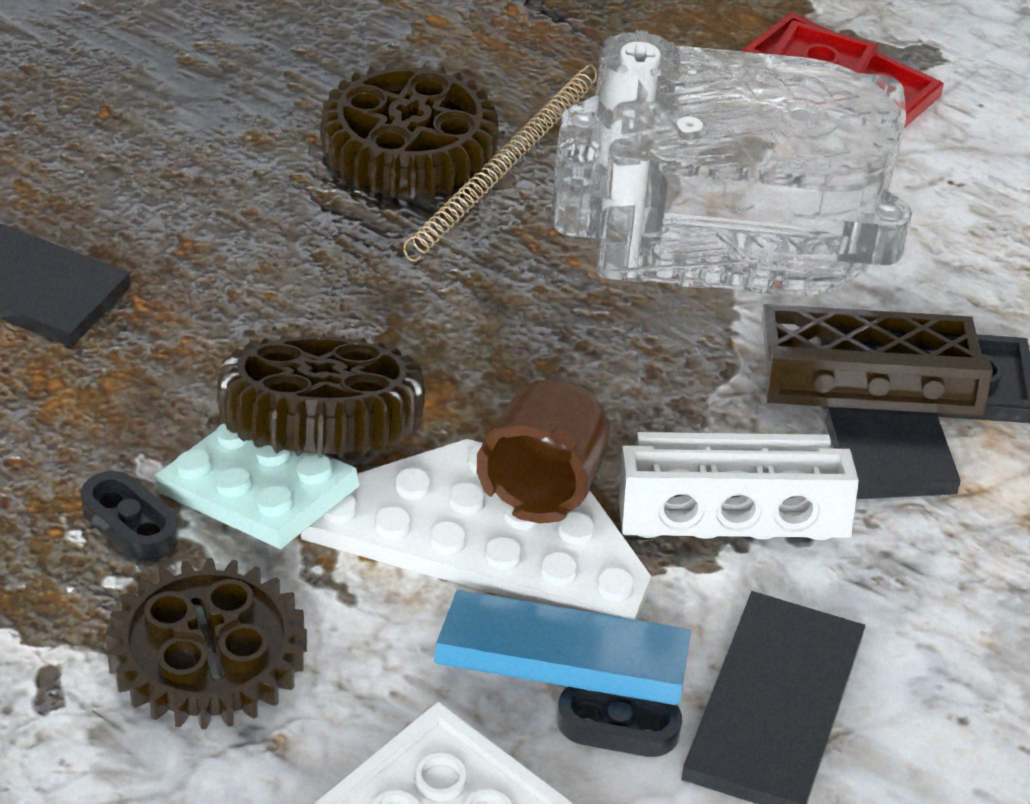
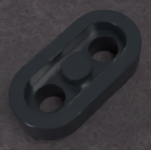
[81,471,178,560]
[557,687,682,757]

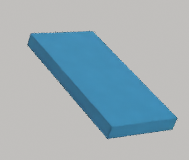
[434,590,692,705]

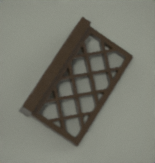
[762,304,993,416]

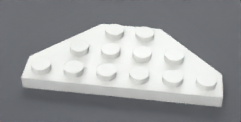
[301,439,651,620]

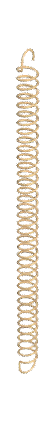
[404,64,597,262]

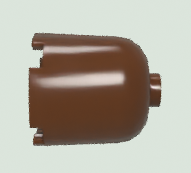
[476,379,610,524]

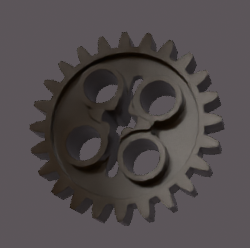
[105,558,307,729]

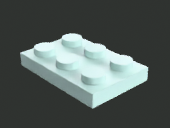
[155,423,360,549]

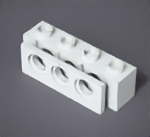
[618,432,859,540]

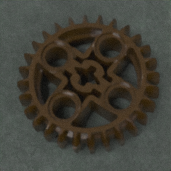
[320,62,499,201]
[217,332,425,459]

